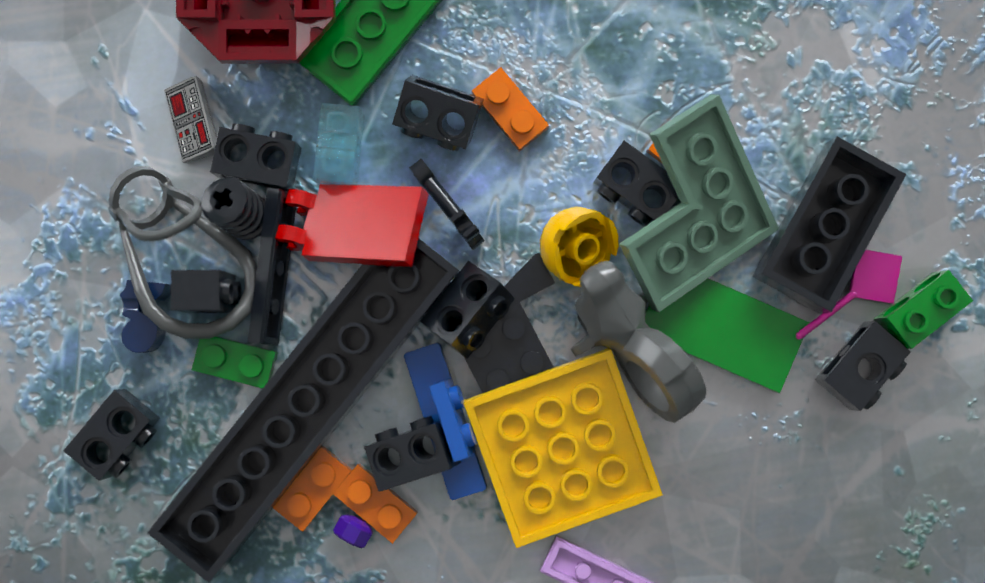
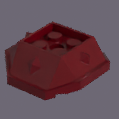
[176,0,336,64]

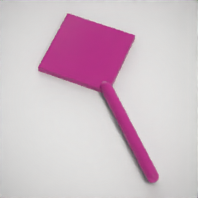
[796,250,903,340]

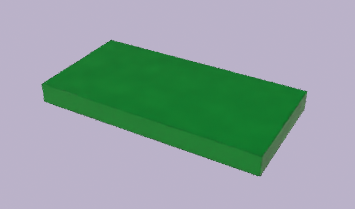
[299,0,442,108]
[645,278,810,393]

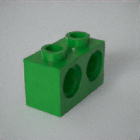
[873,270,973,349]

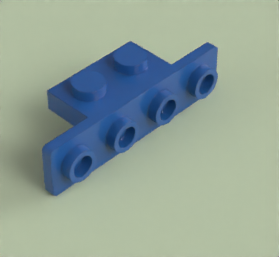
[404,343,487,500]

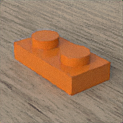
[471,67,549,152]
[273,446,353,532]
[333,463,418,544]

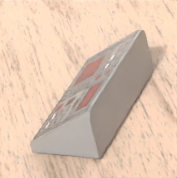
[164,76,217,163]

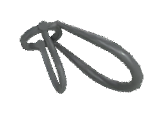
[108,166,257,339]

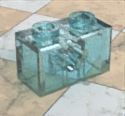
[313,103,365,186]

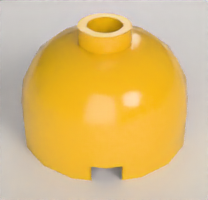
[540,206,619,287]

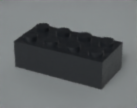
[752,136,907,314]

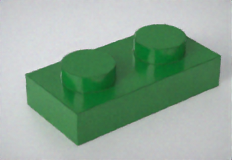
[191,336,278,389]

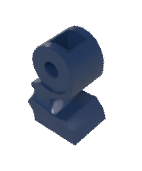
[120,280,171,353]

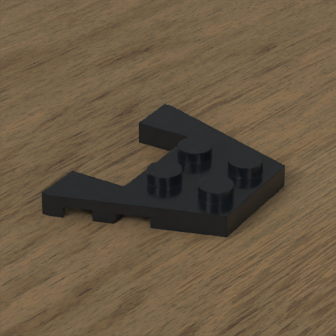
[464,253,555,393]

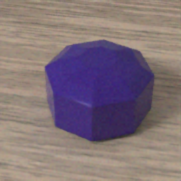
[333,514,373,549]

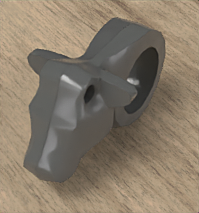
[571,260,707,423]

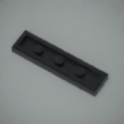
[247,188,296,346]

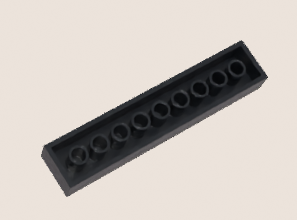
[147,238,459,583]

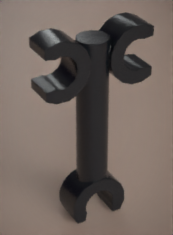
[409,159,484,250]

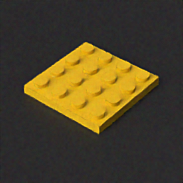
[463,348,663,548]

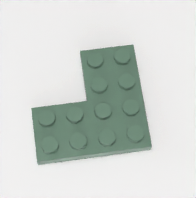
[619,94,779,312]

